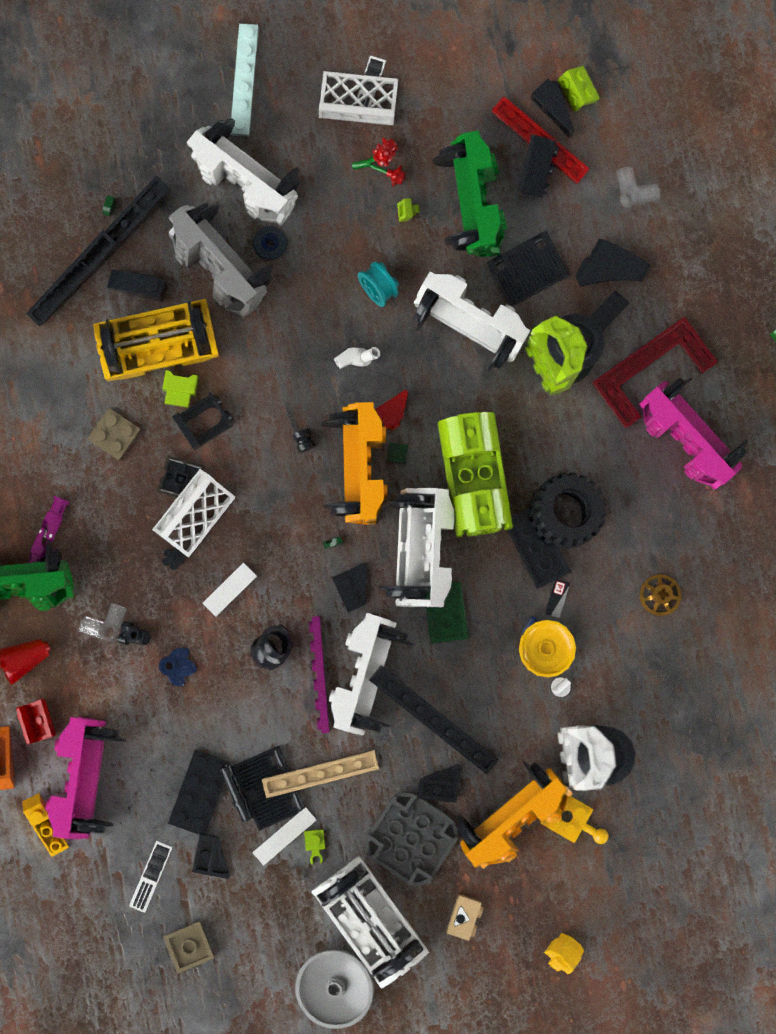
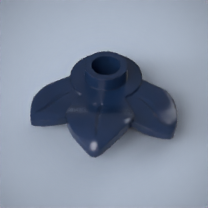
[159,648,197,686]

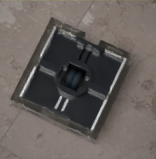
[157,455,206,504]

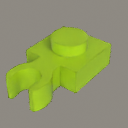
[304,829,325,864]

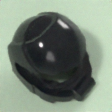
[250,624,293,671]

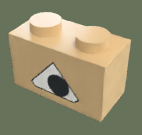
[446,894,483,941]

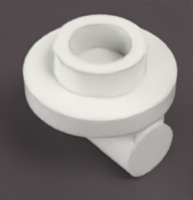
[551,677,571,697]

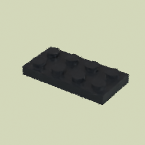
[507,507,571,589]
[168,750,231,835]

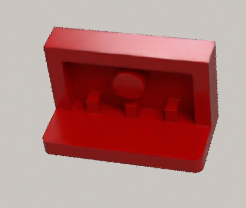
[16,699,56,745]

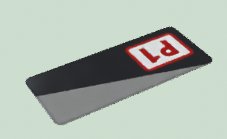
[545,579,570,618]

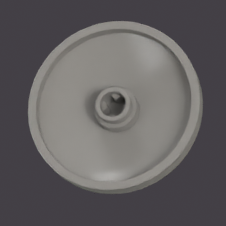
[295,949,374,1029]

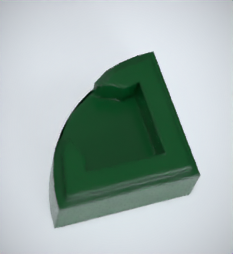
[323,536,343,549]

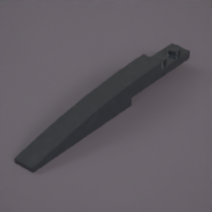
[26,175,171,327]

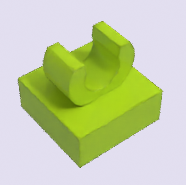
[397,198,420,222]

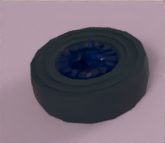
[253,226,287,260]

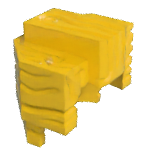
[544,933,584,974]

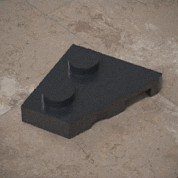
[332,562,367,612]
[417,765,460,803]
[192,833,229,879]

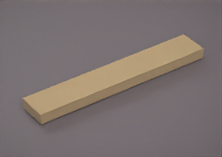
[262,750,379,798]

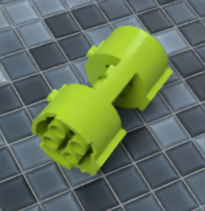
[437,412,513,537]

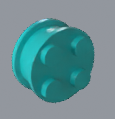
[358,262,399,307]

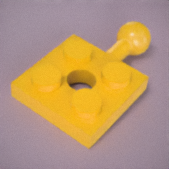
[541,796,609,844]

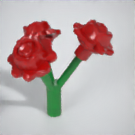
[352,137,406,187]

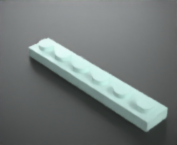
[230,24,258,137]

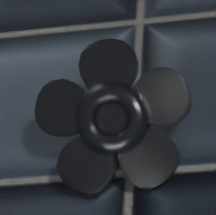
[162,548,185,570]

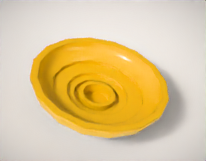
[519,620,576,677]

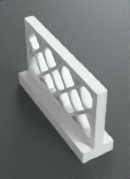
[319,71,398,125]
[152,469,235,558]

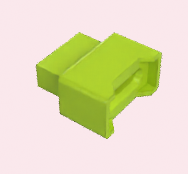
[162,370,199,408]

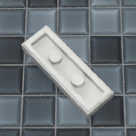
[203,563,257,617]

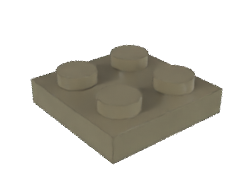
[88,408,141,461]
[163,921,215,973]

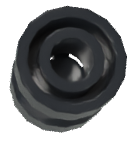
[292,428,316,453]

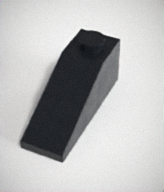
[531,78,574,138]
[107,270,167,303]

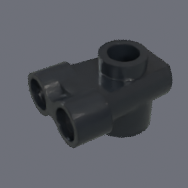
[118,621,151,645]

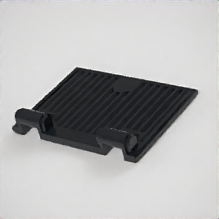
[487,230,570,307]
[232,746,306,831]

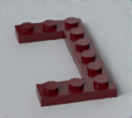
[592,317,718,429]

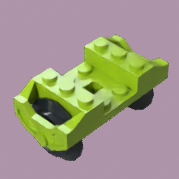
[525,313,605,395]

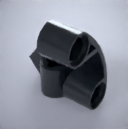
[575,239,651,287]

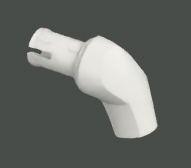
[334,347,380,369]

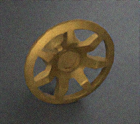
[640,574,681,616]

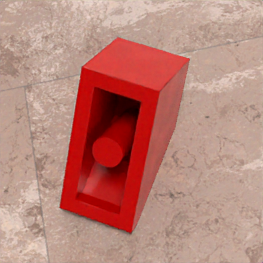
[375,390,408,431]

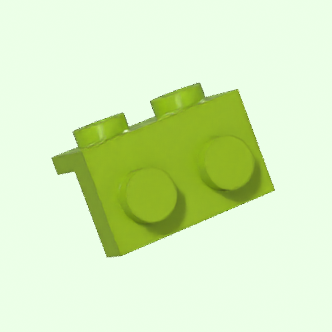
[558,66,600,112]

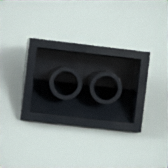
[518,134,559,198]

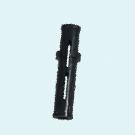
[219,764,253,822]

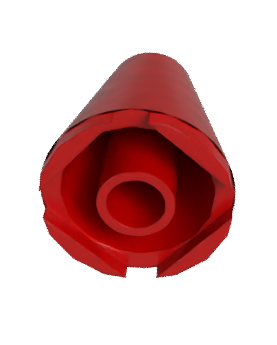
[0,639,51,685]

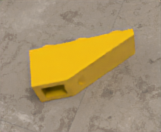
[22,792,69,857]

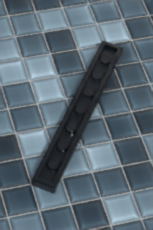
[369,665,499,775]

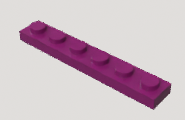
[309,616,330,733]

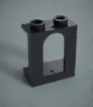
[172,392,233,451]

